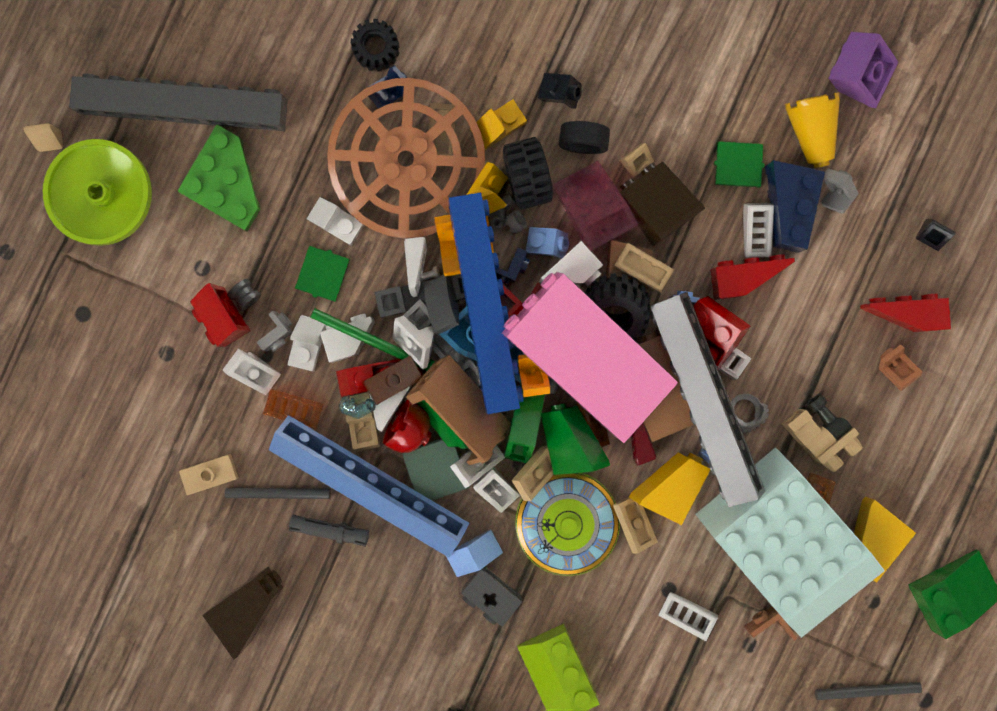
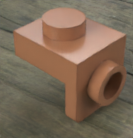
[879,345,923,391]

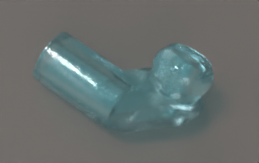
[339,396,376,419]

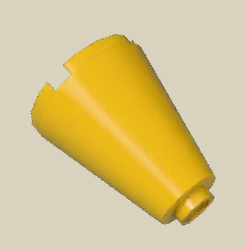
[785,92,840,168]

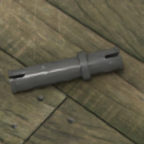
[289,514,370,547]

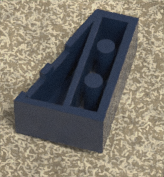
[765,160,825,253]

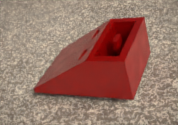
[694,296,751,370]

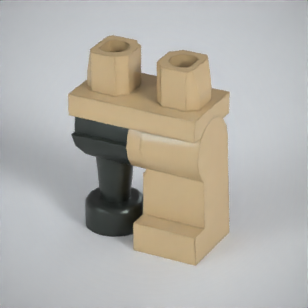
[781,393,863,472]

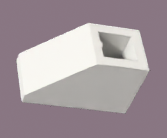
[320,314,375,363]

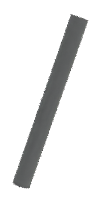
[225,488,331,499]
[815,682,922,700]

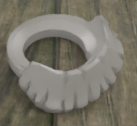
[731,394,769,433]

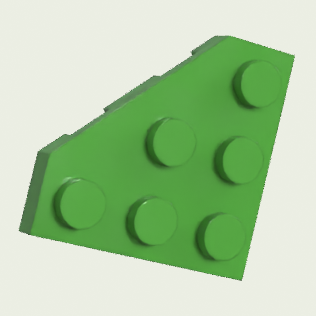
[178,124,260,231]

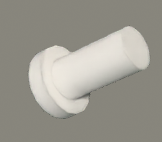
[421,266,440,282]

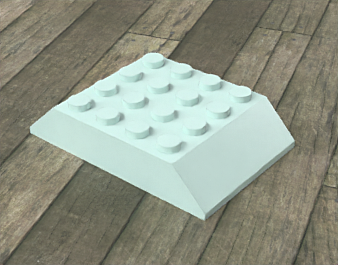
[695,447,885,638]

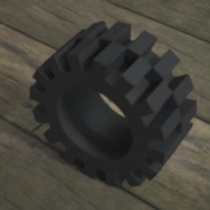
[350,19,400,72]

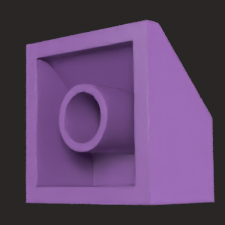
[828,32,898,108]

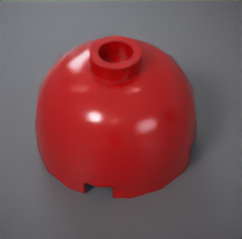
[383,399,432,453]

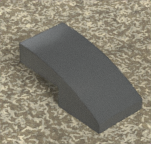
[424,275,459,335]

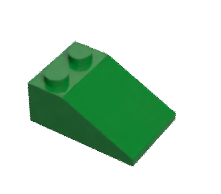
[908,549,997,639]

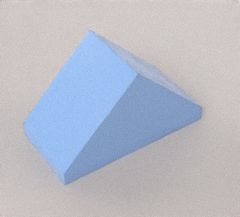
[446,529,503,577]

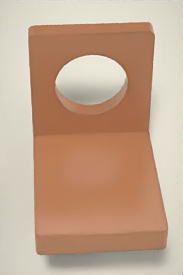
[744,607,798,641]

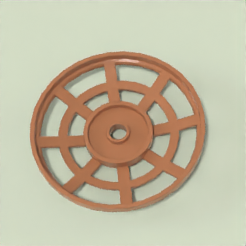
[327,78,485,238]

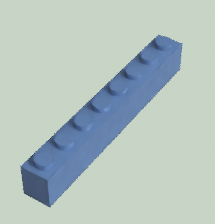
[269,415,470,557]

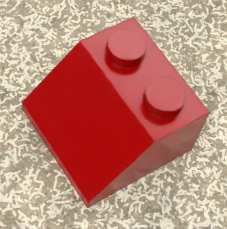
[190,283,251,347]

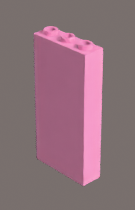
[502,272,678,443]

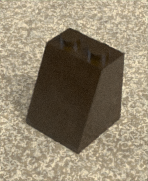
[617,162,705,246]
[202,567,283,660]

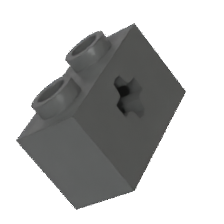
[461,567,522,627]

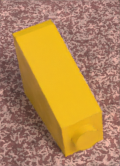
[629,452,710,525]
[854,496,916,583]

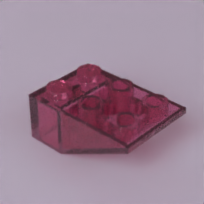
[552,161,638,252]

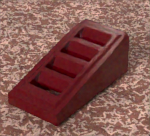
[631,422,657,466]

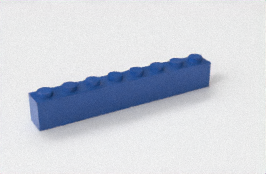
[448,192,523,414]

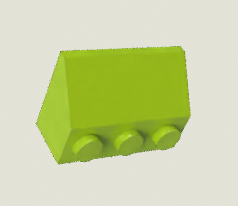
[517,624,600,711]

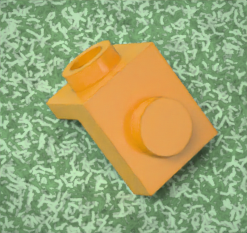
[518,354,550,397]

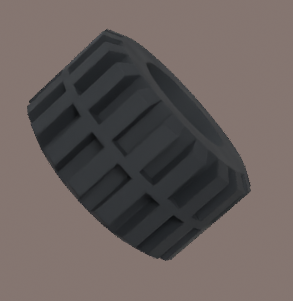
[503,137,553,210]
[585,273,650,341]

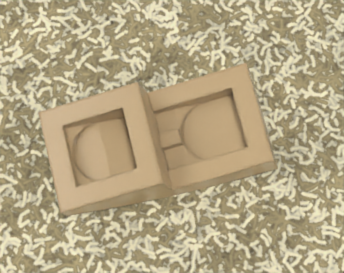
[343,392,380,452]

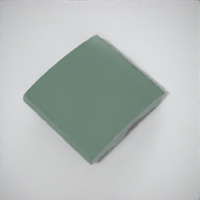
[402,438,469,500]

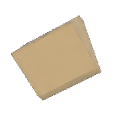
[619,143,654,177]

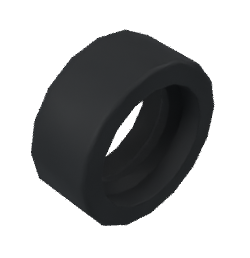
[559,121,610,154]

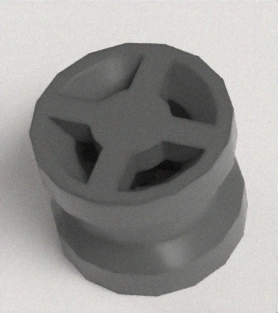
[227,279,261,311]

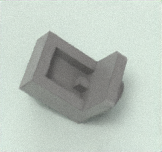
[821,168,859,214]
[256,311,293,352]

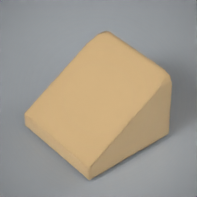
[23,123,63,152]

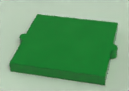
[713,141,765,188]
[295,246,350,302]

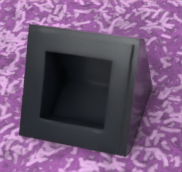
[916,219,956,251]

